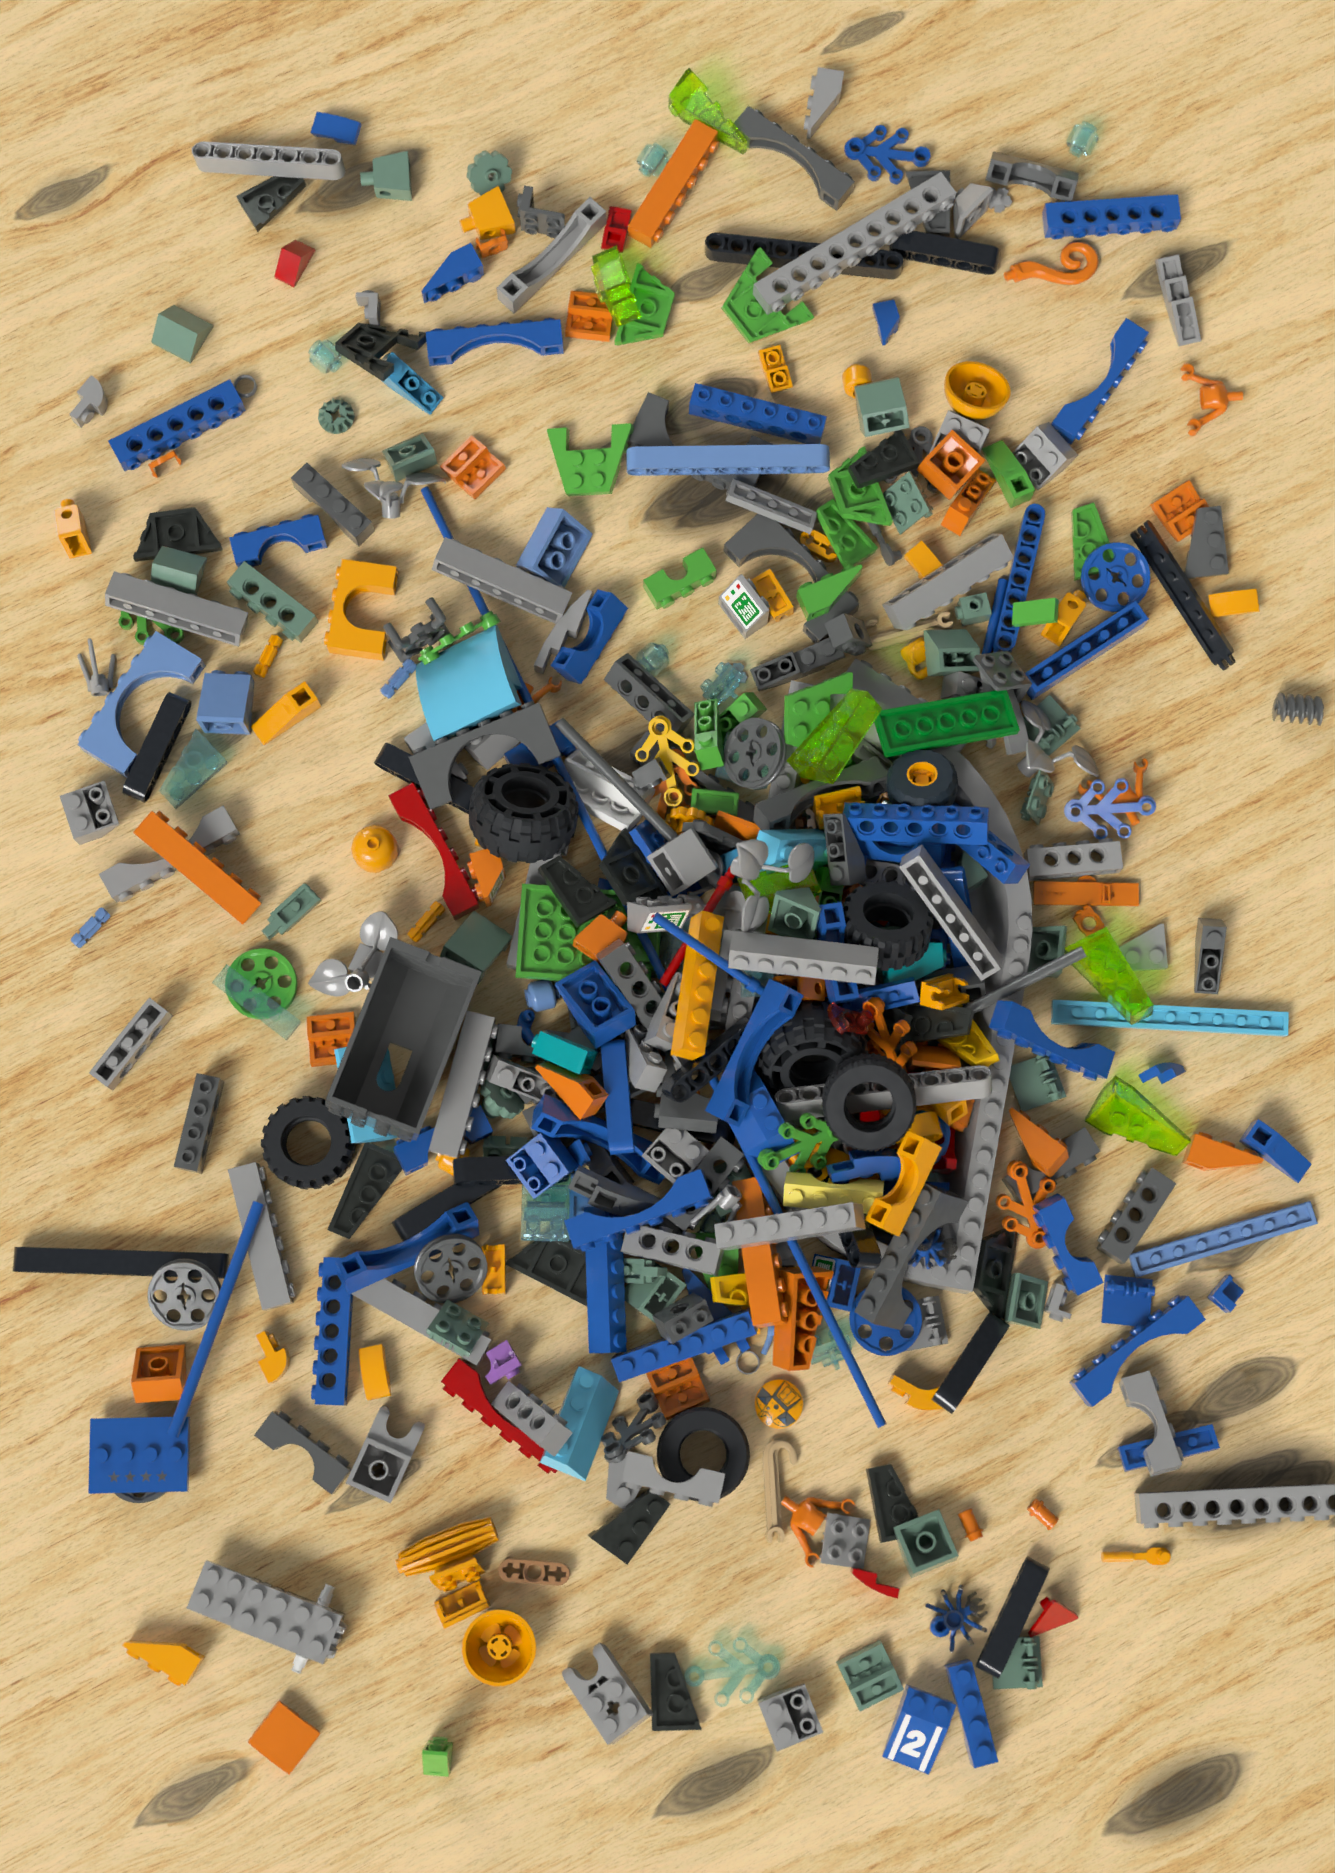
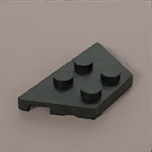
[133,507,223,562]
[599,828,668,906]
[973,1226,1018,1319]
[506,1231,587,1306]

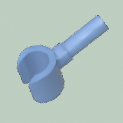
[761,1326,774,1355]

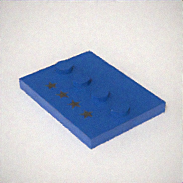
[88,1416,190,1494]

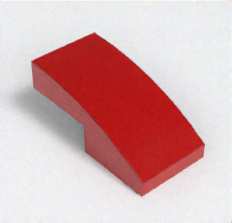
[601,206,632,253]
[850,1567,900,1599]

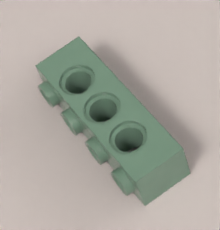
[227,561,318,643]

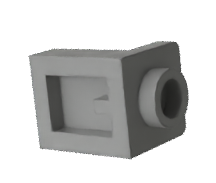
[356,290,381,326]
[1044,1283,1072,1322]

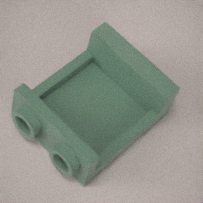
[440,911,513,984]

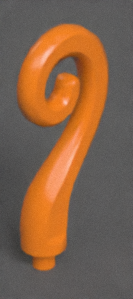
[1004,241,1099,285]

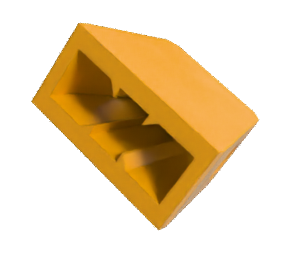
[459,186,516,240]
[55,499,92,559]
[1040,590,1087,647]

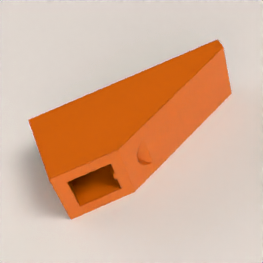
[941,469,996,536]
[535,1061,609,1120]
[1009,1107,1069,1178]
[1182,1132,1264,1171]

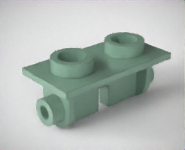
[483,1135,531,1157]

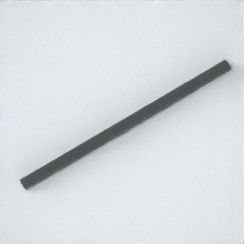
[555,718,720,889]
[881,946,1087,1054]

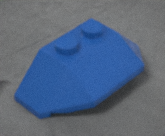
[729,1068,799,1164]

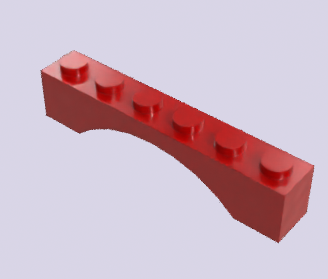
[388,783,480,921]
[440,1358,558,1474]

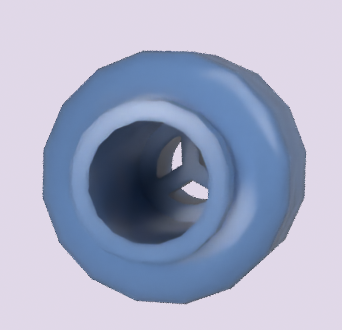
[524,980,560,1012]

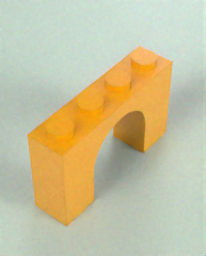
[324,559,399,661]

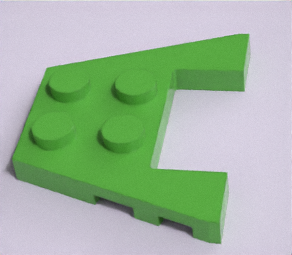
[721,247,814,343]
[547,423,634,496]
[784,672,853,764]

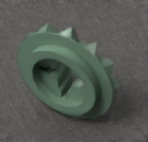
[318,398,354,434]

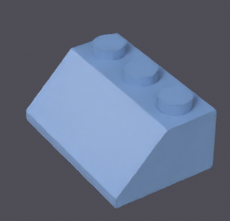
[516,507,593,588]

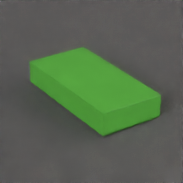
[1012,598,1059,627]
[690,788,739,817]

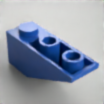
[421,243,484,303]
[1239,1119,1311,1183]

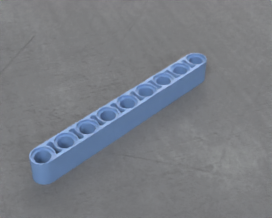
[626,444,830,476]

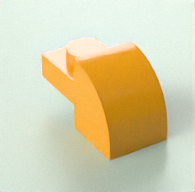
[256,1331,290,1384]

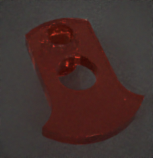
[828,1002,874,1035]

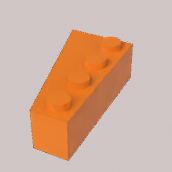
[772,1266,834,1371]

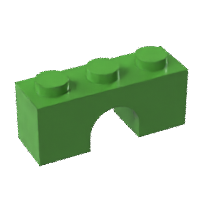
[643,547,717,610]

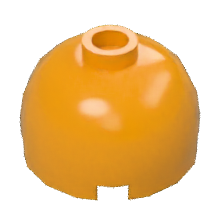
[351,825,399,873]

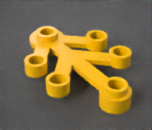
[635,716,700,807]

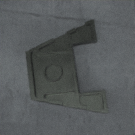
[335,323,426,381]

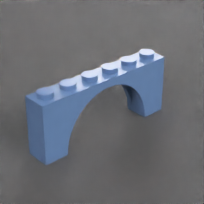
[77,631,206,778]

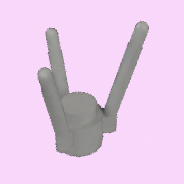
[77,638,115,696]
[691,1184,742,1224]

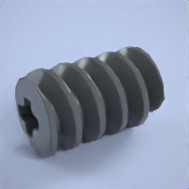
[1272,692,1324,726]

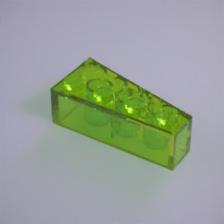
[786,688,882,784]
[1064,927,1153,1025]

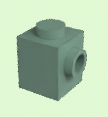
[955,592,992,626]

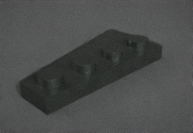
[327,1142,402,1239]

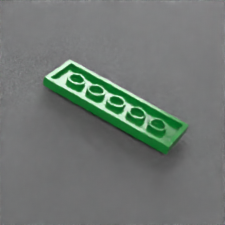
[872,690,1020,758]

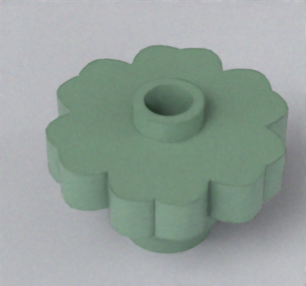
[467,150,512,195]
[480,1079,525,1119]

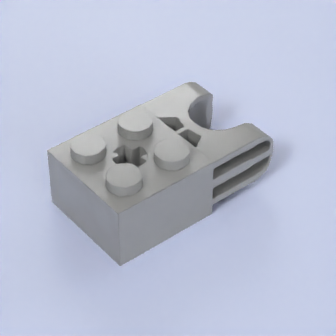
[346,1405,425,1503]
[562,1643,653,1745]

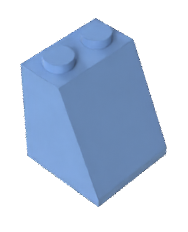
[196,670,254,735]

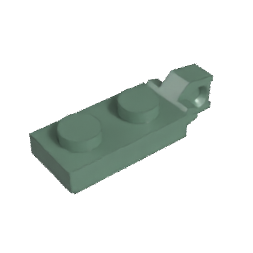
[262,883,321,940]
[623,1258,667,1284]

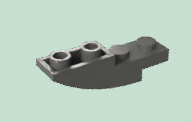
[750,637,845,691]
[568,1165,661,1217]

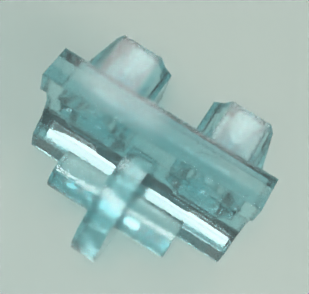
[700,662,744,706]
[811,1330,852,1370]

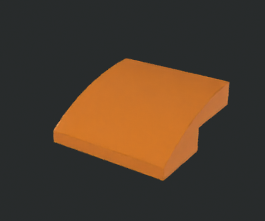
[565,291,615,342]
[440,435,506,499]
[1150,480,1209,542]
[713,810,761,841]
[307,1011,356,1067]
[646,1357,710,1420]
[248,1701,321,1775]

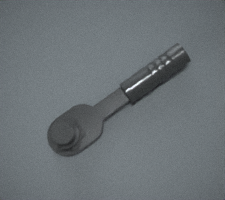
[867,522,902,566]

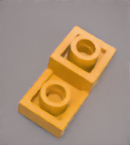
[758,345,793,393]
[904,540,942,580]
[1209,589,1260,618]
[359,1344,391,1401]

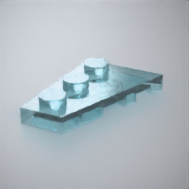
[159,729,228,809]

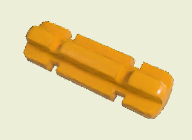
[253,634,283,678]
[407,901,445,942]

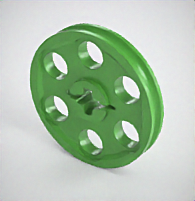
[225,948,297,1020]

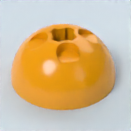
[944,361,1011,420]
[462,1610,536,1686]

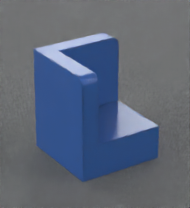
[1207,1274,1244,1313]

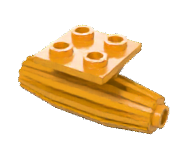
[395,1517,499,1592]

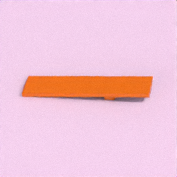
[1033,881,1139,907]

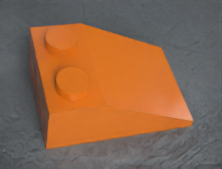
[906,1041,961,1073]

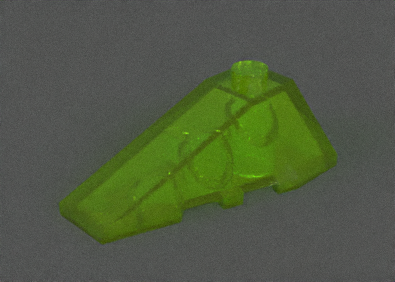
[668,68,747,154]
[1085,1075,1191,1156]

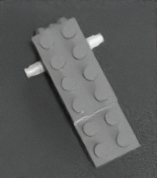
[187,1560,348,1674]

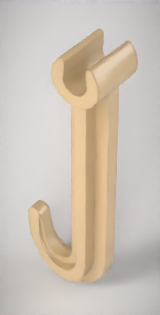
[864,612,953,651]
[762,1439,797,1543]

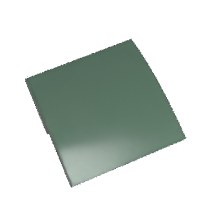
[836,1640,904,1712]

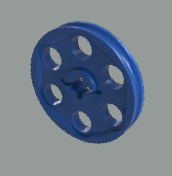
[1081,542,1150,612]
[849,1287,922,1356]

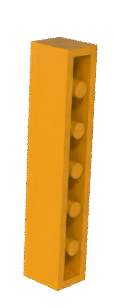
[670,910,724,1060]

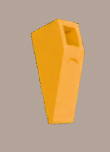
[251,681,321,745]
[122,1640,205,1686]

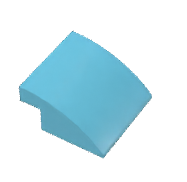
[416,625,522,742]

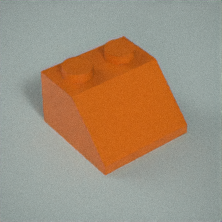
[916,430,986,500]
[131,1344,187,1403]

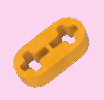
[799,529,838,563]

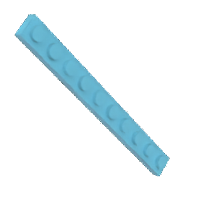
[1051,1000,1289,1037]

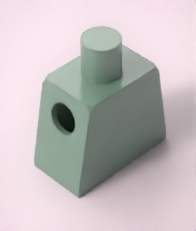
[360,151,412,201]

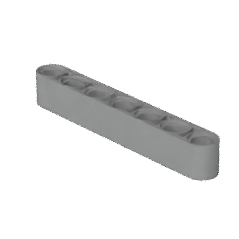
[192,141,346,180]

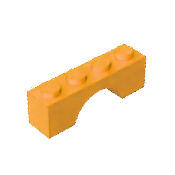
[865,1131,942,1237]

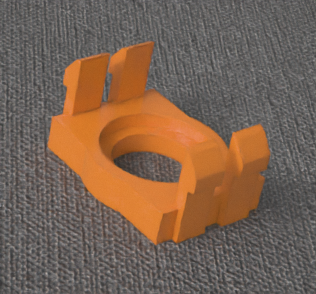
[475,229,508,258]
[148,450,181,478]
[1072,904,1107,941]

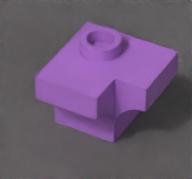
[485,1340,523,1385]

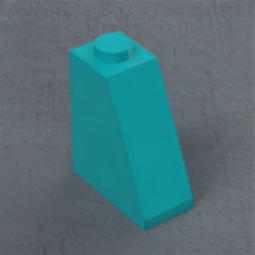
[882,943,947,984]
[532,1031,598,1074]

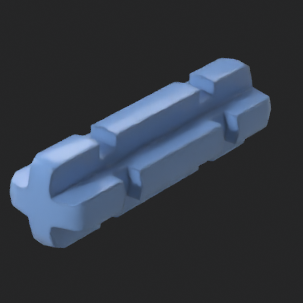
[380,659,416,699]
[71,907,110,948]

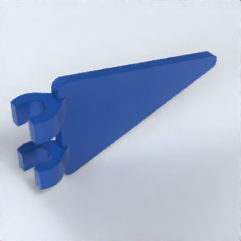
[682,1268,750,1365]

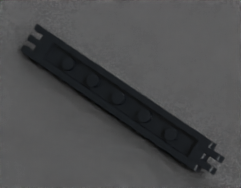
[1130,520,1236,671]

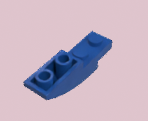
[826,1148,901,1183]

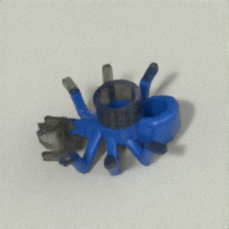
[908,1225,958,1269]
[925,1585,988,1652]

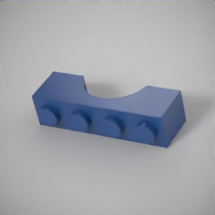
[229,514,328,568]
[550,590,628,684]
[857,840,946,867]
[816,902,859,1005]
[393,1105,493,1176]
[1032,1193,1103,1296]
[945,1659,998,1768]

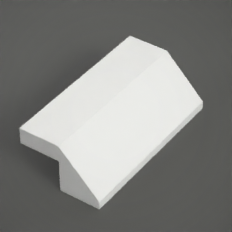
[564,749,655,832]

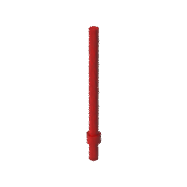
[659,865,735,987]

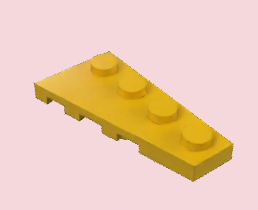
[710,1266,799,1307]

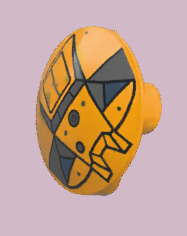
[754,1379,803,1429]

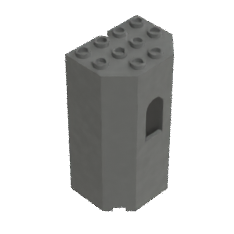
[325,937,481,1142]

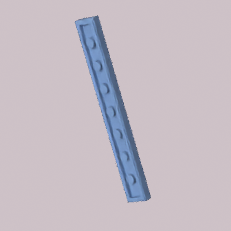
[1129,1201,1318,1278]

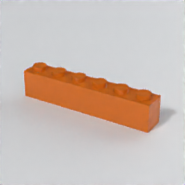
[628,119,719,248]
[133,810,262,925]
[732,1177,789,1328]

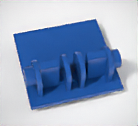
[1101,1275,1155,1326]

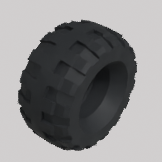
[469,763,579,863]
[757,1001,868,1096]

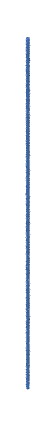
[421,487,887,1428]

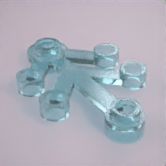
[684,1637,780,1707]

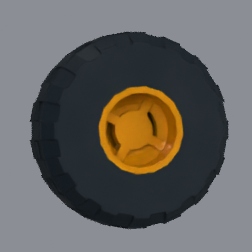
[886,749,958,806]

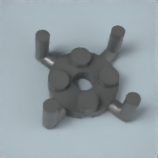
[383,597,450,663]

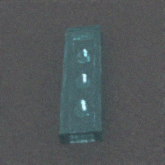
[212,964,302,1041]

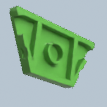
[614,263,675,346]
[828,446,893,526]

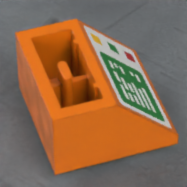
[467,849,506,907]

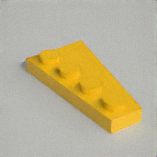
[937,1004,999,1067]

